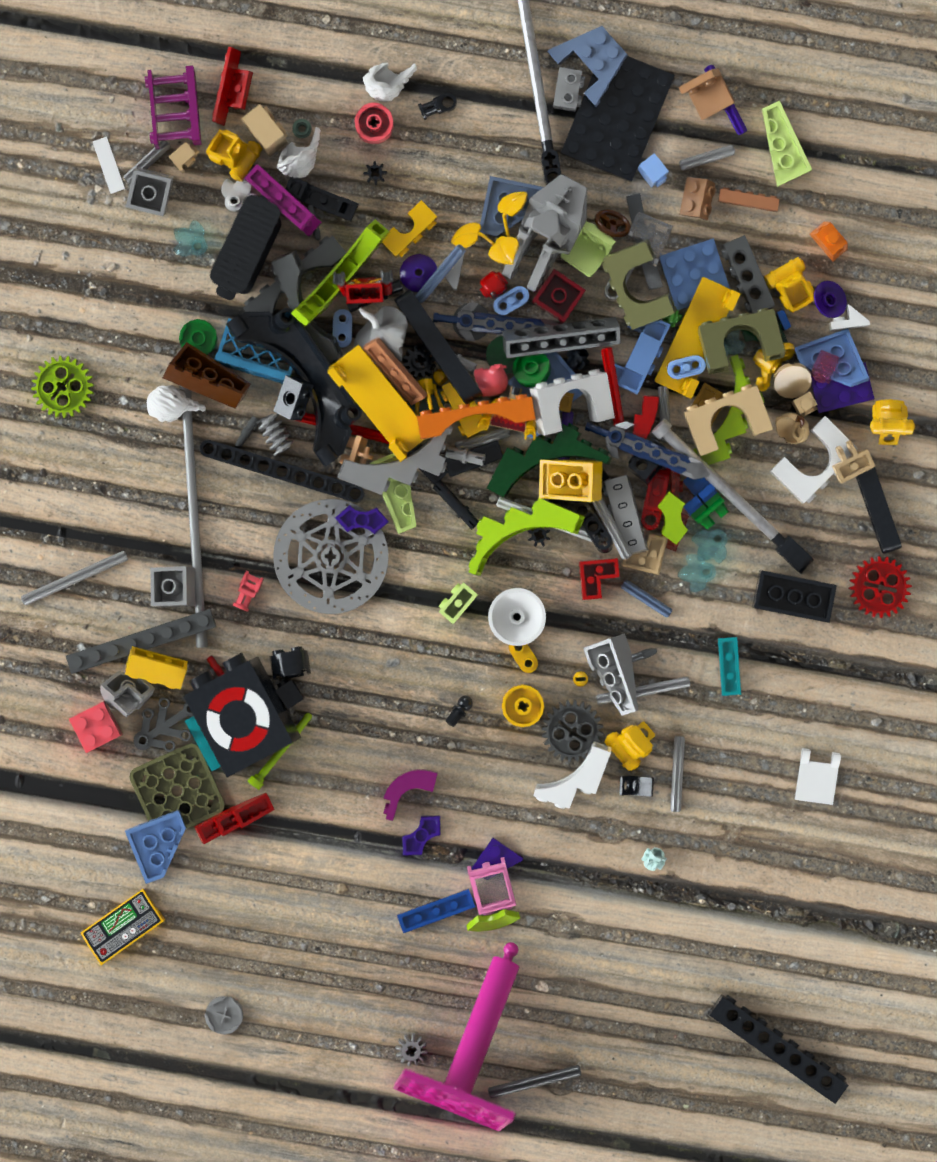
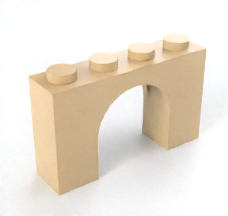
[683,384,773,457]

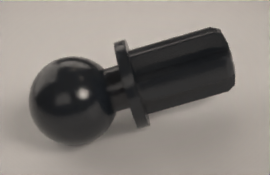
[446,696,473,727]

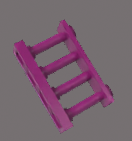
[145,65,202,149]
[244,164,322,237]

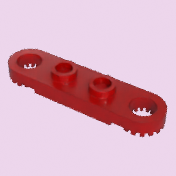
[641,468,671,530]

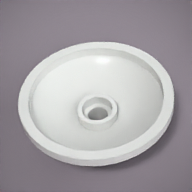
[488,588,546,646]

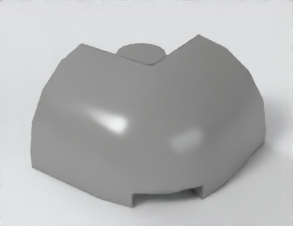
[100,671,155,717]

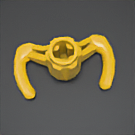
[753,342,795,392]

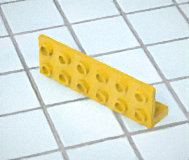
[654,277,741,399]
[327,345,425,462]

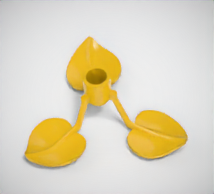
[451,192,528,265]

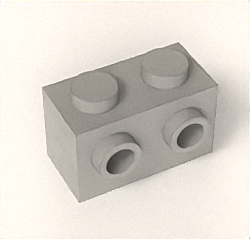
[553,67,585,112]

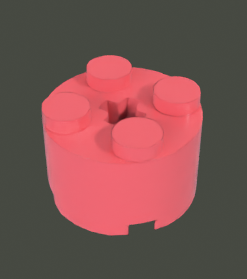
[355,103,394,144]

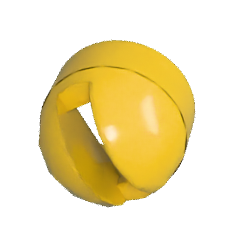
[433,369,448,386]
[573,671,588,687]

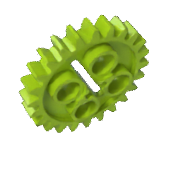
[31,356,94,418]

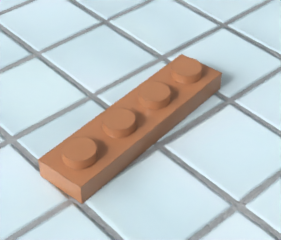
[362,337,427,405]

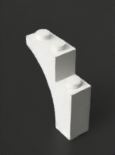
[533,741,612,809]

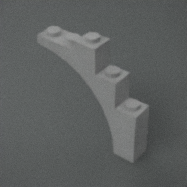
[337,424,454,495]

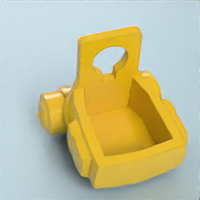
[206,129,263,182]
[763,257,815,313]
[870,399,915,445]
[604,721,655,771]

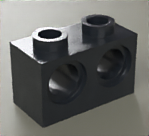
[628,437,668,485]

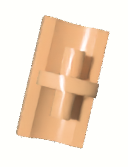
[340,435,373,464]

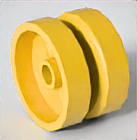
[502,684,544,727]

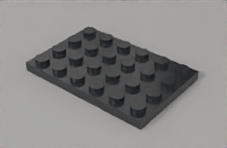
[560,56,675,182]

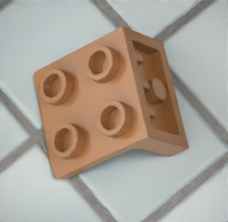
[678,68,735,120]

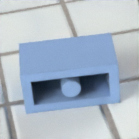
[637,153,669,188]

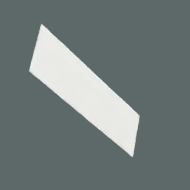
[93,137,125,194]

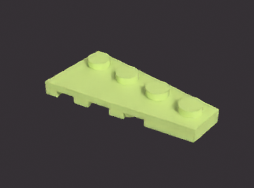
[762,101,812,187]
[369,453,417,534]

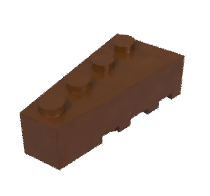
[162,342,251,409]

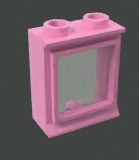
[467,857,516,915]

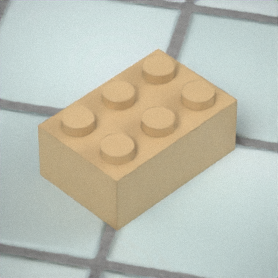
[242,104,288,157]

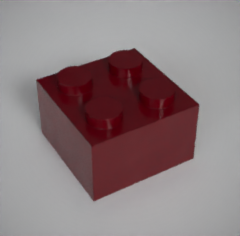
[532,269,586,323]

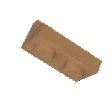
[679,177,716,220]

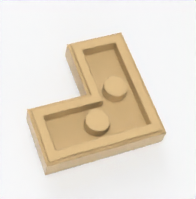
[622,533,668,575]

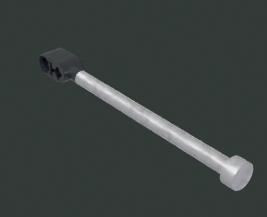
[517,0,561,185]
[652,419,814,574]

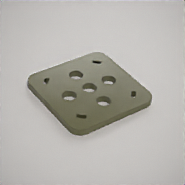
[129,743,225,829]

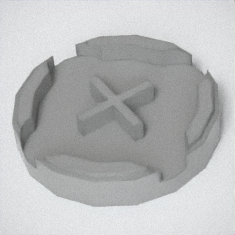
[205,996,243,1035]

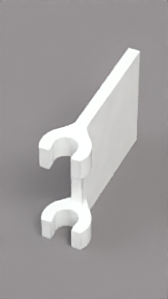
[795,748,841,805]

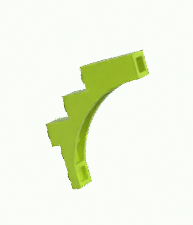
[291,219,390,326]
[692,355,765,465]
[469,498,585,576]

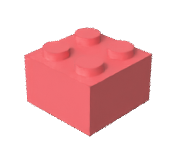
[69,701,123,753]

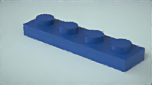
[397,889,476,933]

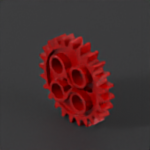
[848,556,912,618]

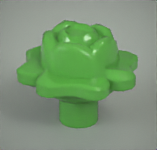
[662,310,682,328]

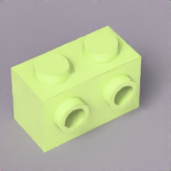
[438,582,478,624]

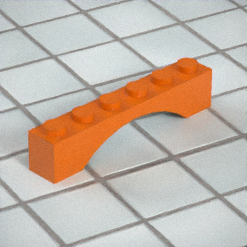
[417,394,536,439]

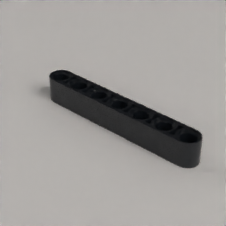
[394,289,483,404]

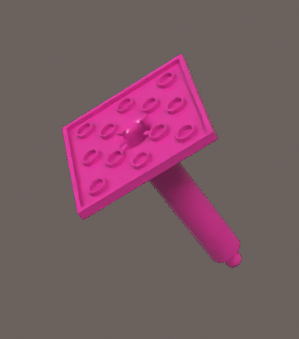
[393,942,520,1132]

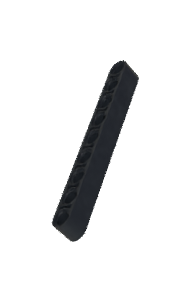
[200,440,365,503]

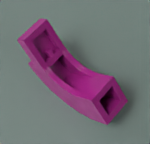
[383,769,438,821]

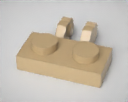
[832,440,875,484]

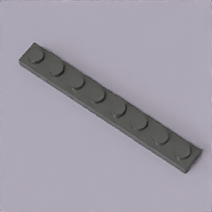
[66,609,217,674]

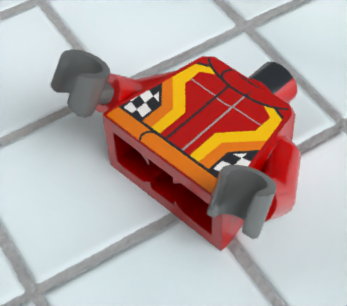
[333,270,393,304]

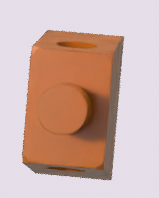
[810,221,848,262]

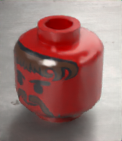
[479,271,508,300]

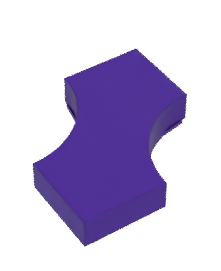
[335,505,389,534]
[402,816,441,855]

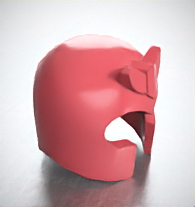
[474,364,508,398]

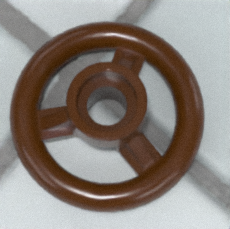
[594,209,631,238]

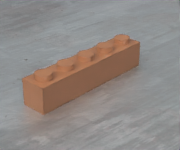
[718,187,780,212]

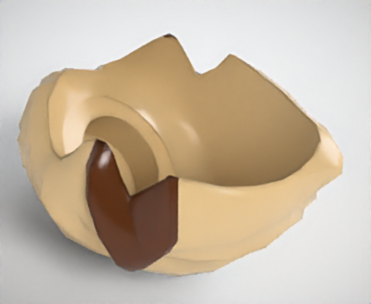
[775,413,810,444]

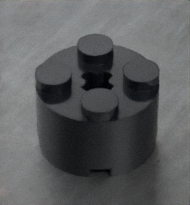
[270,646,311,680]

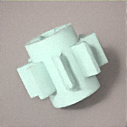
[641,847,667,871]

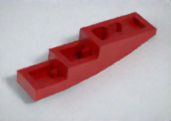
[194,793,275,844]

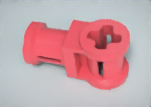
[233,571,264,612]

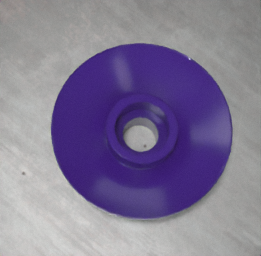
[400,254,437,292]
[814,281,847,318]

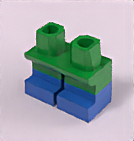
[683,483,729,530]

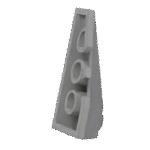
[583,633,638,716]

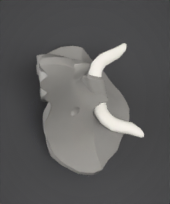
[354,306,408,378]

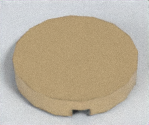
[773,363,812,399]

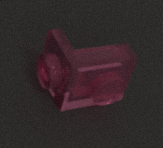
[812,350,839,384]

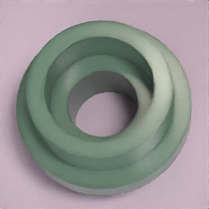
[292,119,312,138]

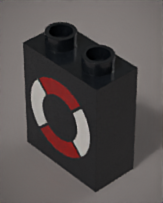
[183,653,302,778]

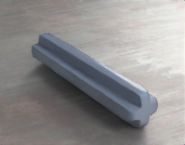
[621,580,672,618]

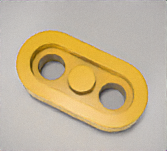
[509,644,538,673]

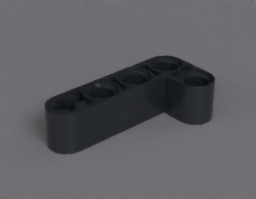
[548,499,613,553]

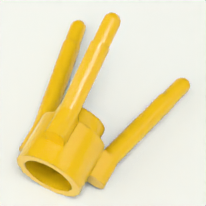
[415,378,444,416]

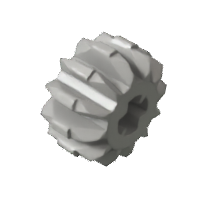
[395,1033,428,1066]

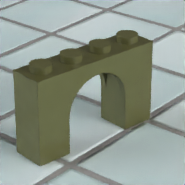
[602,239,677,330]
[698,308,785,375]

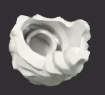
[363,63,417,102]
[277,127,321,178]
[147,385,206,422]

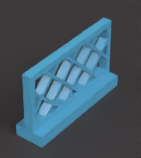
[215,318,293,384]

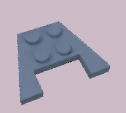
[547,26,628,107]

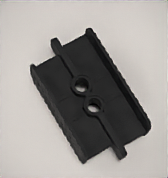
[210,195,282,300]

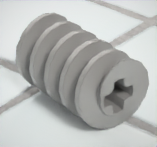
[256,413,293,456]

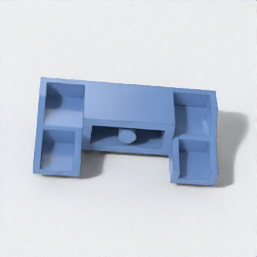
[615,319,671,395]

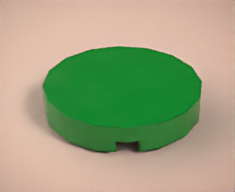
[179,319,218,355]
[512,354,551,387]

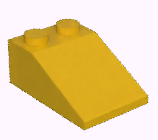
[539,459,602,502]

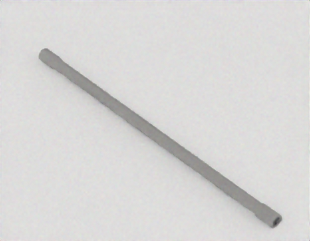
[179,385,208,648]

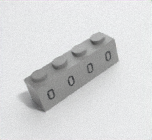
[603,475,648,555]

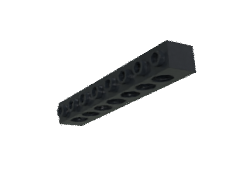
[708,994,849,1104]

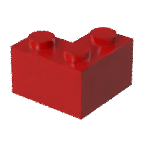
[579,558,620,600]

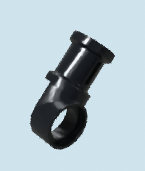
[418,93,457,120]

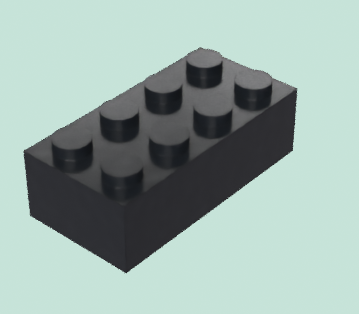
[752,570,837,623]

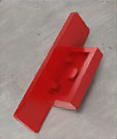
[212,47,253,126]

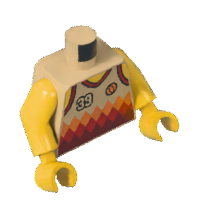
[477,386,536,440]

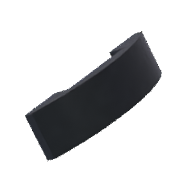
[285,177,359,222]

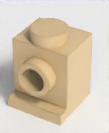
[168,142,200,174]
[791,392,817,417]

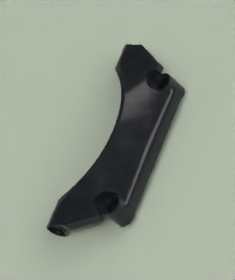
[226,308,362,467]

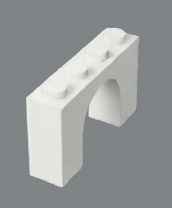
[530,369,615,435]
[770,416,858,504]

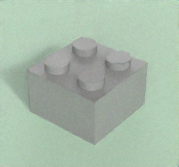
[126,167,174,216]
[150,566,196,607]

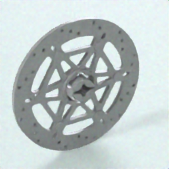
[273,499,388,614]

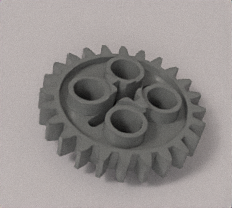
[541,699,604,762]

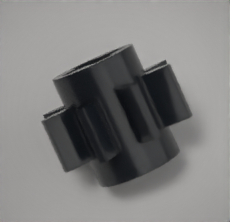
[363,161,387,186]
[565,348,590,370]
[528,528,550,547]

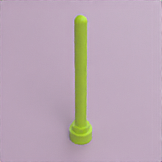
[247,713,312,790]

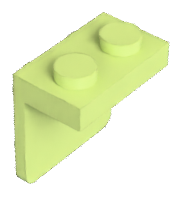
[561,221,616,277]

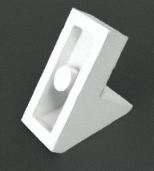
[829,304,870,331]

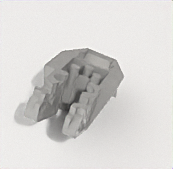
[502,174,587,293]

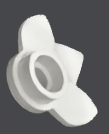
[221,179,257,212]

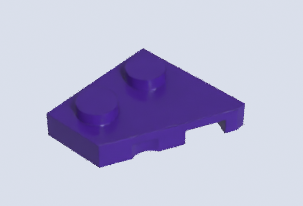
[471,837,523,880]

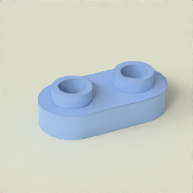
[494,286,529,316]
[333,309,353,348]
[667,355,706,379]

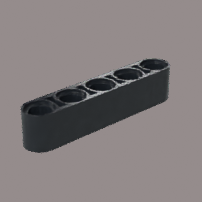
[856,467,902,554]

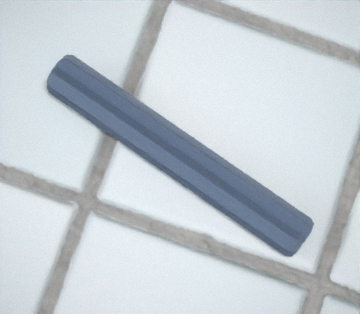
[416,244,466,303]

